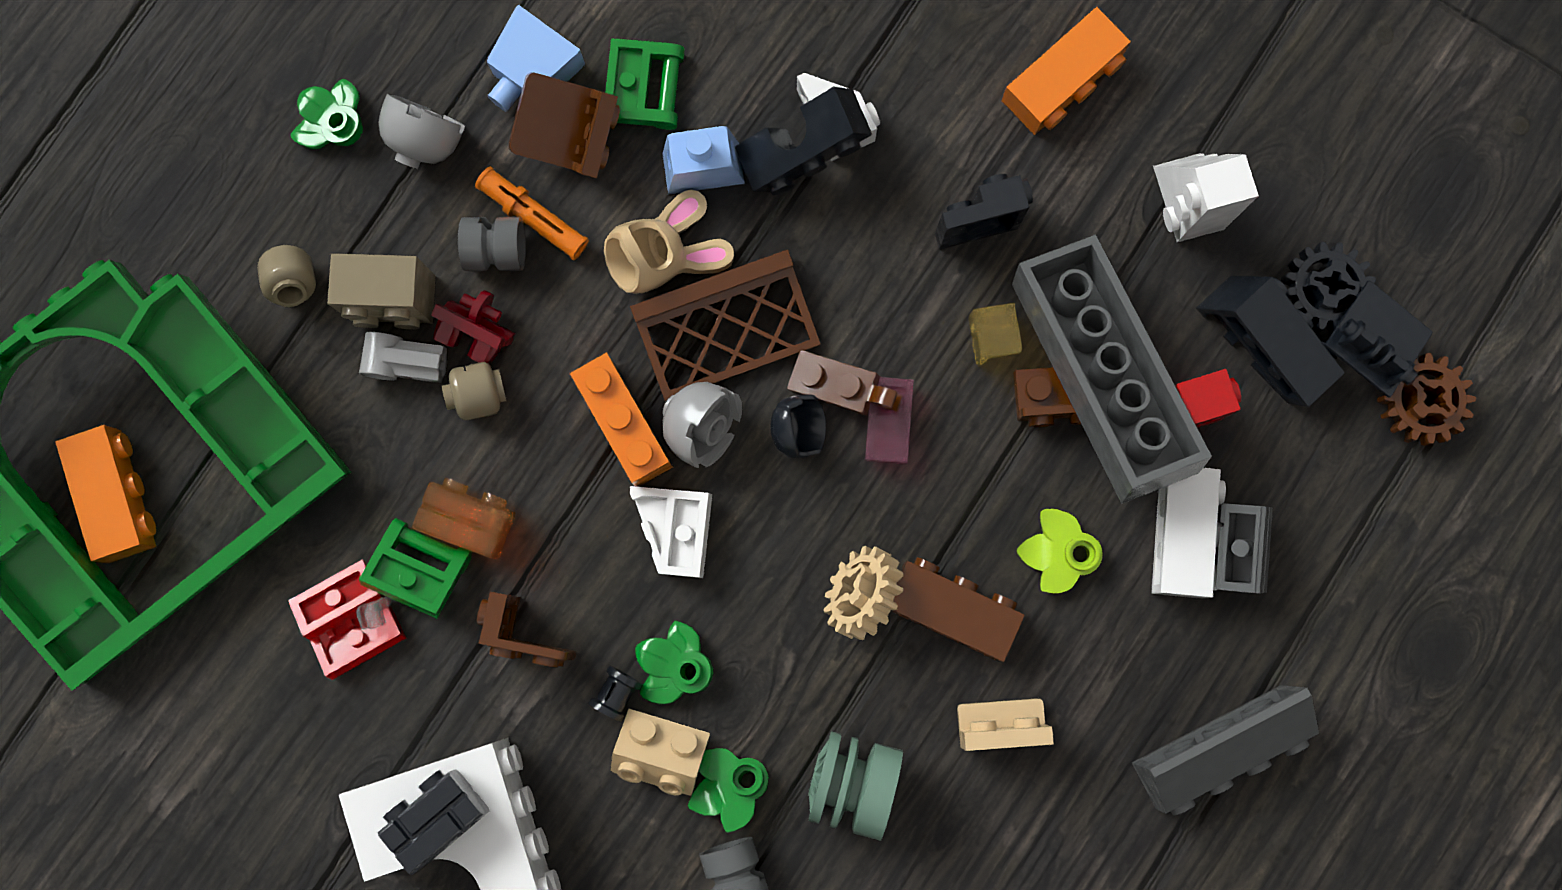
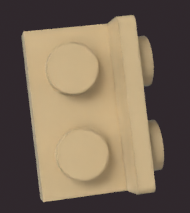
[957,698,1054,751]

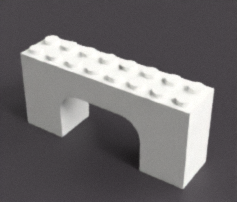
[339,738,561,890]

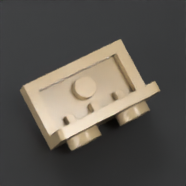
[611,709,710,796]

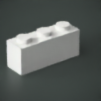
[1152,468,1226,599]

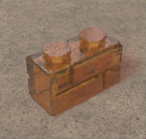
[412,478,515,560]

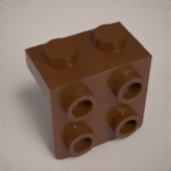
[508,72,620,178]
[477,592,577,668]

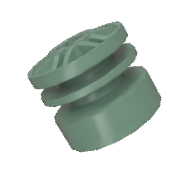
[808,731,903,841]

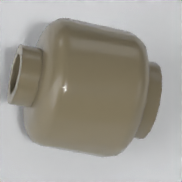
[257,245,316,307]
[442,362,506,421]

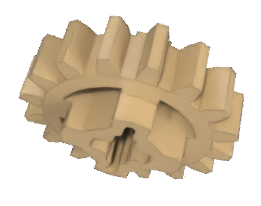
[824,546,904,640]

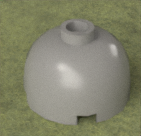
[378,94,466,169]
[663,382,742,468]

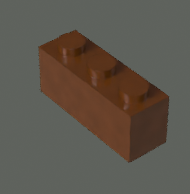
[891,557,1025,662]

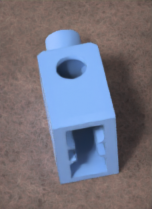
[487,5,585,112]
[663,126,745,195]

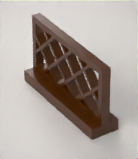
[630,249,821,401]

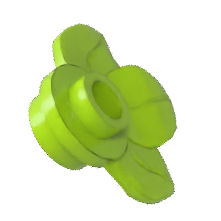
[1017,509,1102,593]

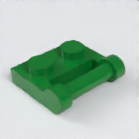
[605,38,685,130]
[359,518,473,619]

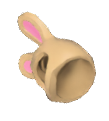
[604,189,734,294]

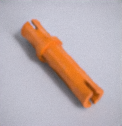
[475,166,589,260]

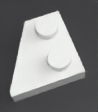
[630,486,712,578]

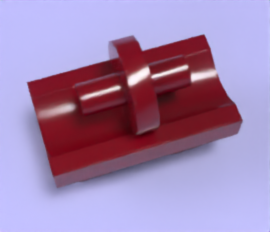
[431,290,516,364]

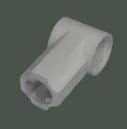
[359,332,447,383]

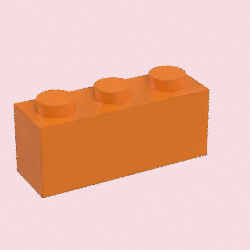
[1001,7,1131,135]
[570,352,673,487]
[55,425,156,563]

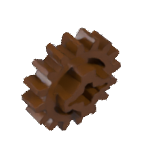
[1377,353,1476,446]

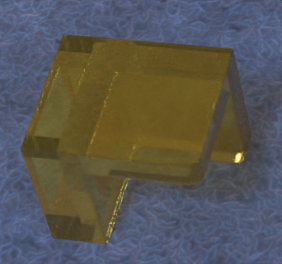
[968,303,1022,365]

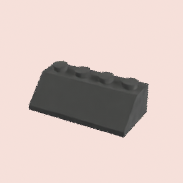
[1132,685,1319,815]

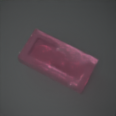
[865,377,914,465]

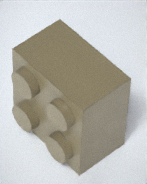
[328,254,436,329]

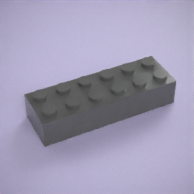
[1012,235,1212,504]

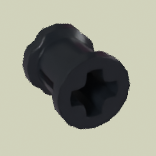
[588,666,643,722]

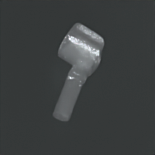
[356,596,396,630]

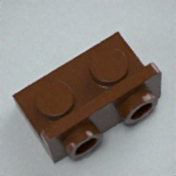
[1013,367,1082,427]

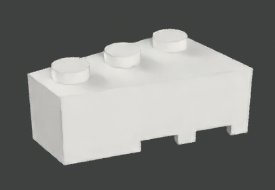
[1153,153,1259,242]

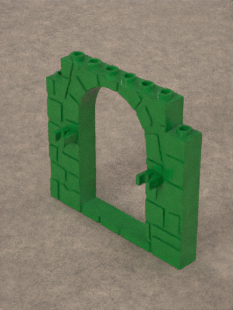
[0,260,351,691]

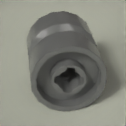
[458,217,526,271]
[699,837,769,890]

